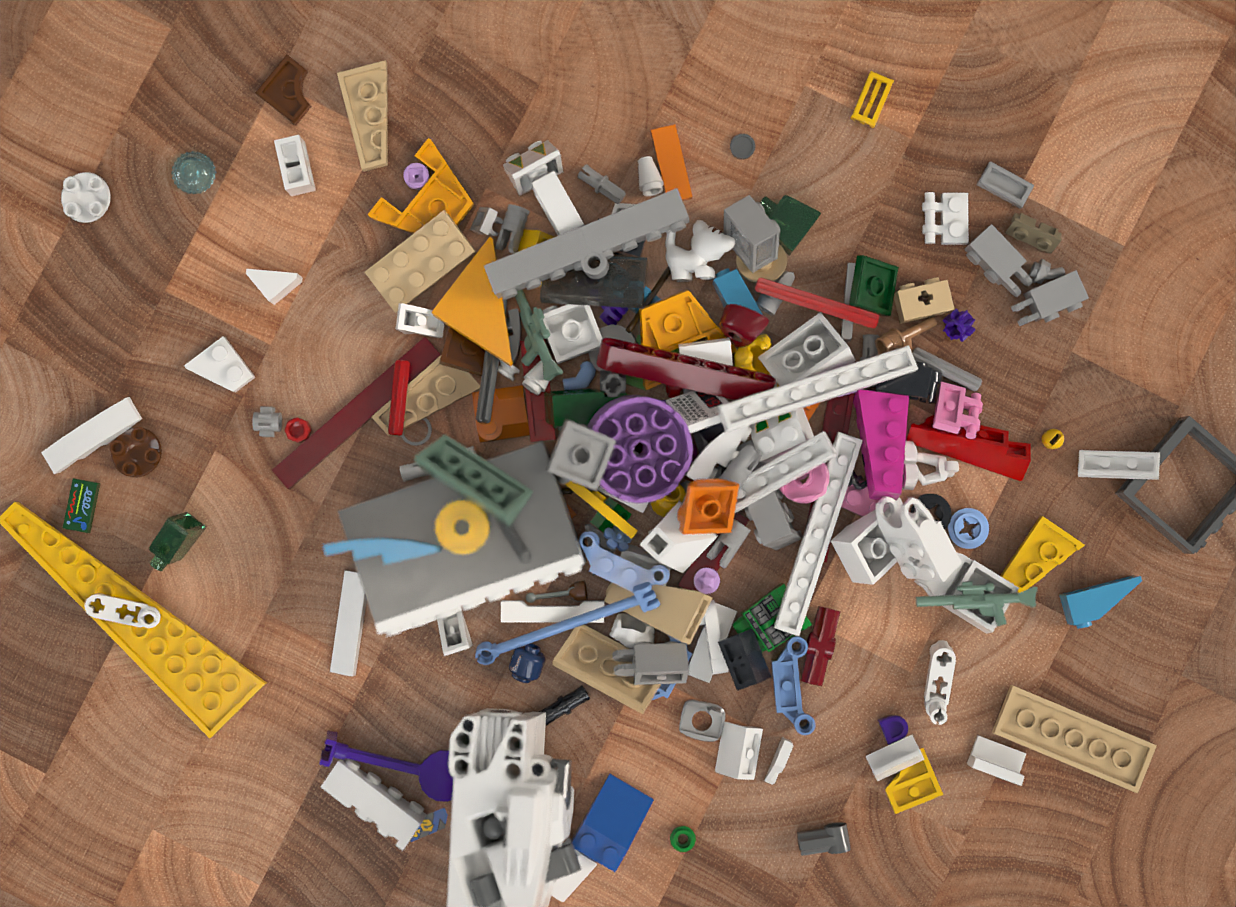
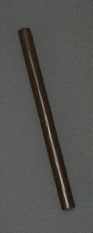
[625,266,671,333]

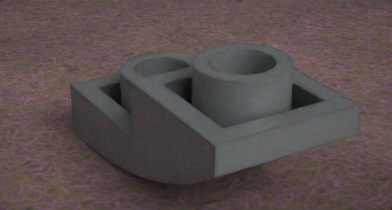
[506,308,522,364]

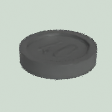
[730,134,755,160]

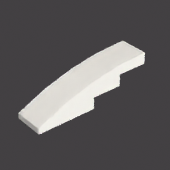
[41,397,142,474]

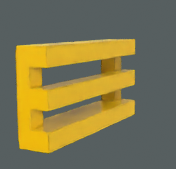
[850,71,894,128]

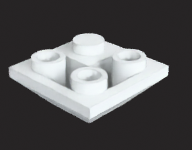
[640,501,717,573]

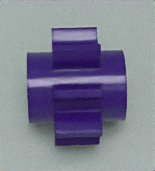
[943,308,976,342]

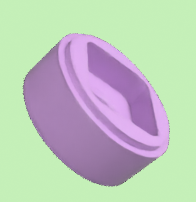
[403,163,430,190]
[694,568,720,594]

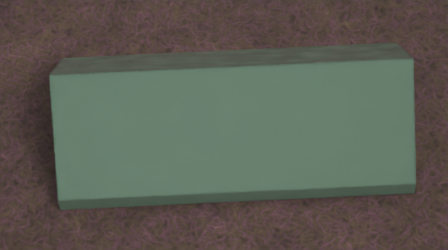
[414,434,533,527]

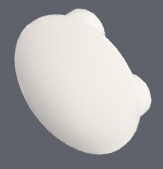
[61,172,111,223]

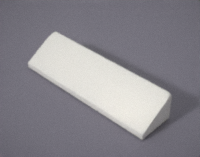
[330,570,367,676]

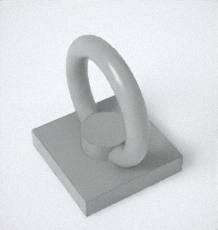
[546,420,616,491]

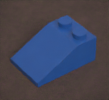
[571,773,654,872]

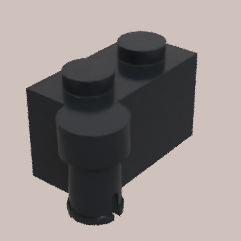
[876,361,942,404]

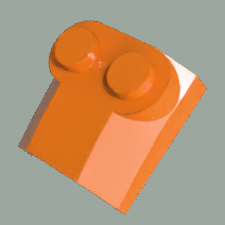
[472,385,530,443]
[677,479,739,535]

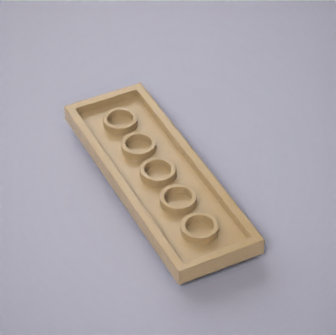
[992,685,1157,793]

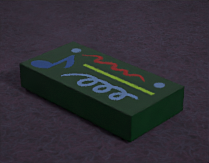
[62,478,101,533]

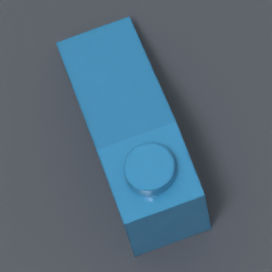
[1059,575,1142,629]

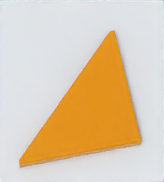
[431,237,513,367]

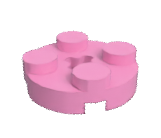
[779,463,829,503]

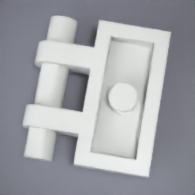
[922,192,969,245]

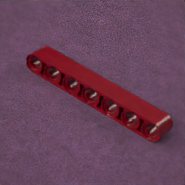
[596,338,776,400]

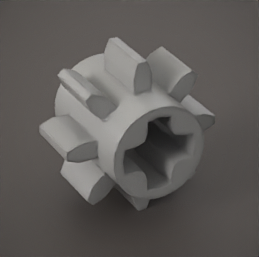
[252,406,282,437]

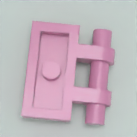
[933,382,983,439]

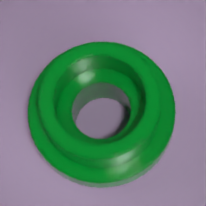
[670,825,696,852]

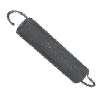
[493,516,531,563]

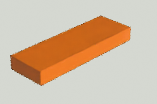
[651,124,693,201]

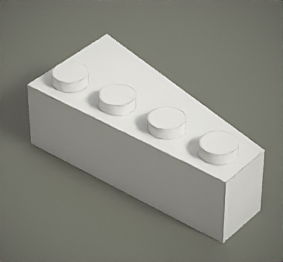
[321,759,427,851]

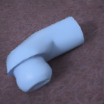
[563,361,596,390]

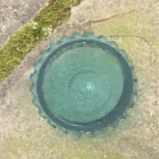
[171,151,216,194]

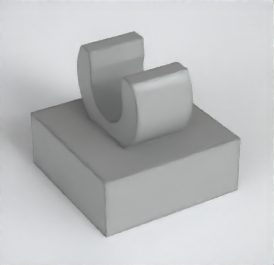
[470,207,503,236]

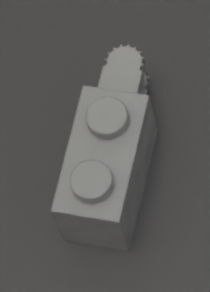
[964,224,1033,297]
[1011,270,1089,327]
[612,641,689,685]

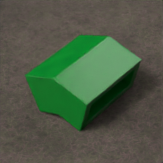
[590,497,632,533]

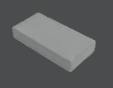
[976,161,1034,209]

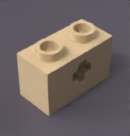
[894,278,955,324]

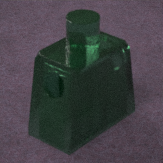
[760,195,821,256]
[149,512,206,571]

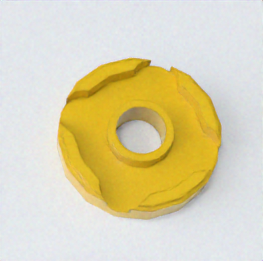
[435,500,490,554]

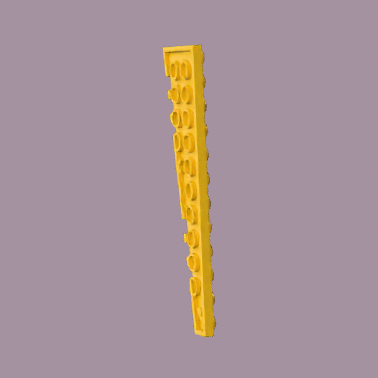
[0,502,267,738]

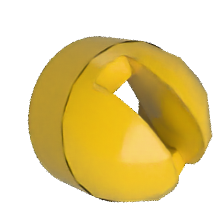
[1042,429,1064,449]

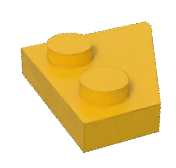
[884,748,943,814]

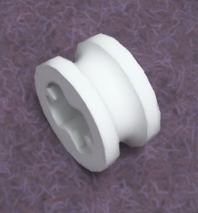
[498,360,520,381]

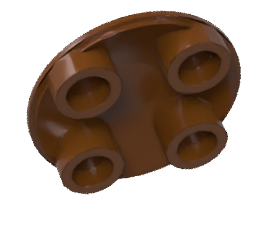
[109,427,162,478]

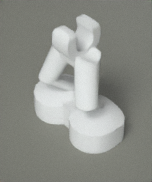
[902,441,959,490]

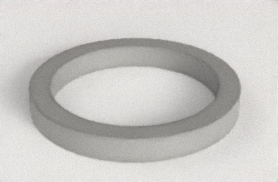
[401,418,432,446]

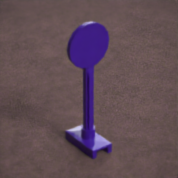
[319,730,454,802]

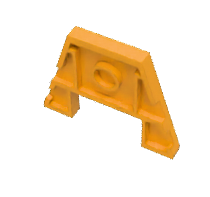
[367,138,474,234]
[639,289,737,390]

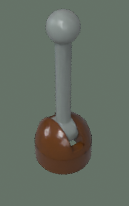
[526,580,588,603]

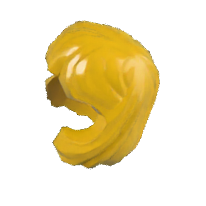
[734,334,772,376]

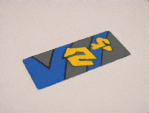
[410,808,448,842]

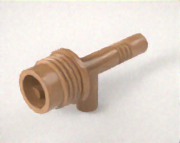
[875,317,937,354]

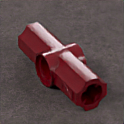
[800,606,841,686]

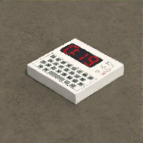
[666,391,729,433]

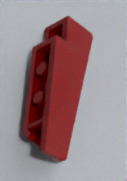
[906,415,1031,481]

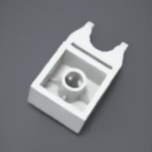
[876,496,962,582]
[914,553,1019,634]

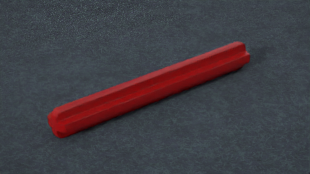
[755,277,879,329]

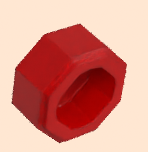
[284,417,312,443]

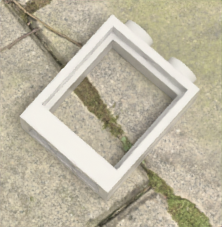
[531,171,584,236]

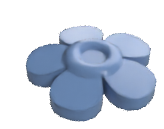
[604,525,632,552]

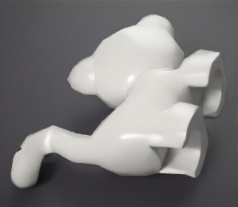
[665,220,735,282]

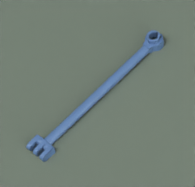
[475,582,660,665]

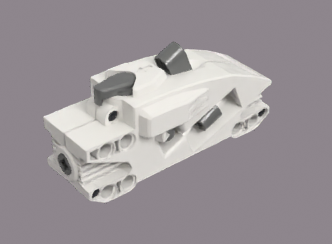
[447,708,581,907]

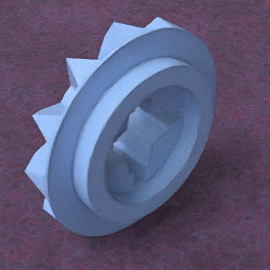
[947,508,989,549]

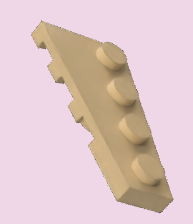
[337,60,388,172]
[372,355,480,436]

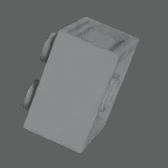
[724,195,780,273]

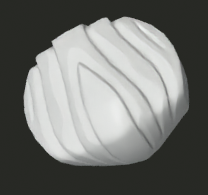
[610,613,655,648]

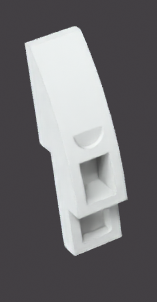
[682,425,752,504]

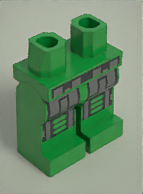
[732,583,812,652]

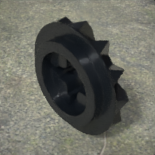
[910,493,952,529]

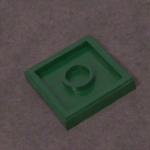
[849,255,899,317]

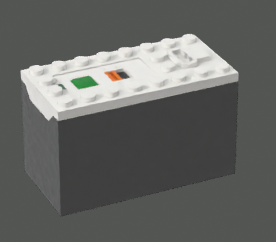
[338,441,586,637]

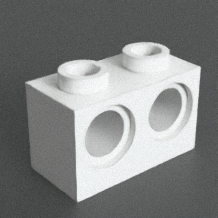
[274,135,316,196]

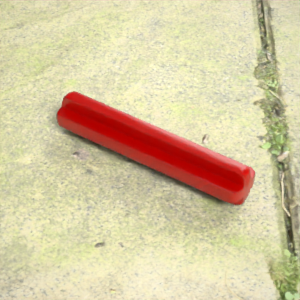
[388,360,410,436]

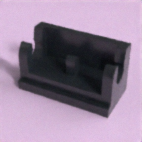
[718,628,771,691]

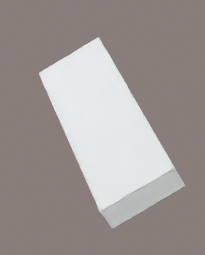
[1078,450,1160,480]
[688,603,737,683]

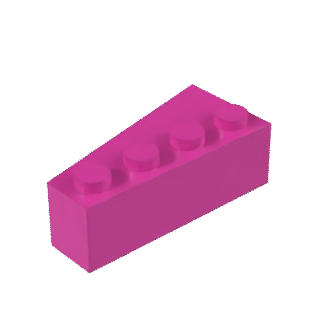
[853,389,909,501]

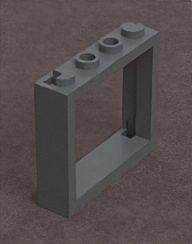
[1115,416,1236,554]

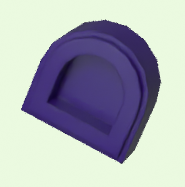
[878,715,908,745]

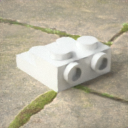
[543,296,603,364]

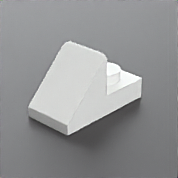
[396,303,444,338]

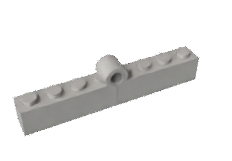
[484,188,690,300]

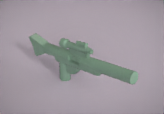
[515,289,563,381]
[915,581,1038,627]

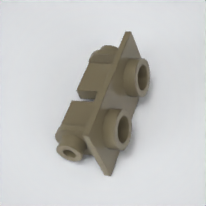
[1005,212,1062,254]

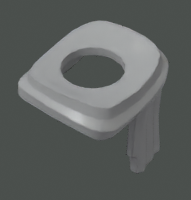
[679,699,725,742]

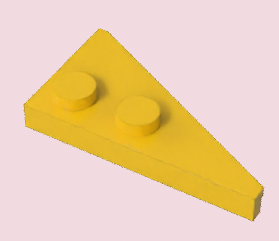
[565,480,638,539]

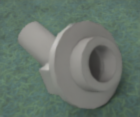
[1029,259,1065,284]

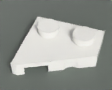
[184,336,255,392]

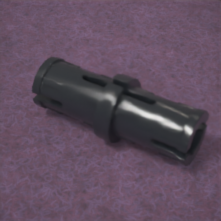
[538,685,590,726]

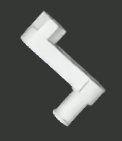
[85,593,161,628]
[699,600,729,675]
[924,640,956,725]

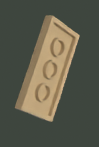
[365,210,476,313]
[553,625,661,714]

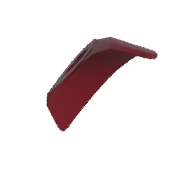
[719,304,769,347]

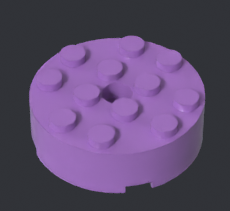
[588,395,693,503]

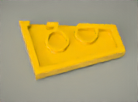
[1000,516,1085,593]

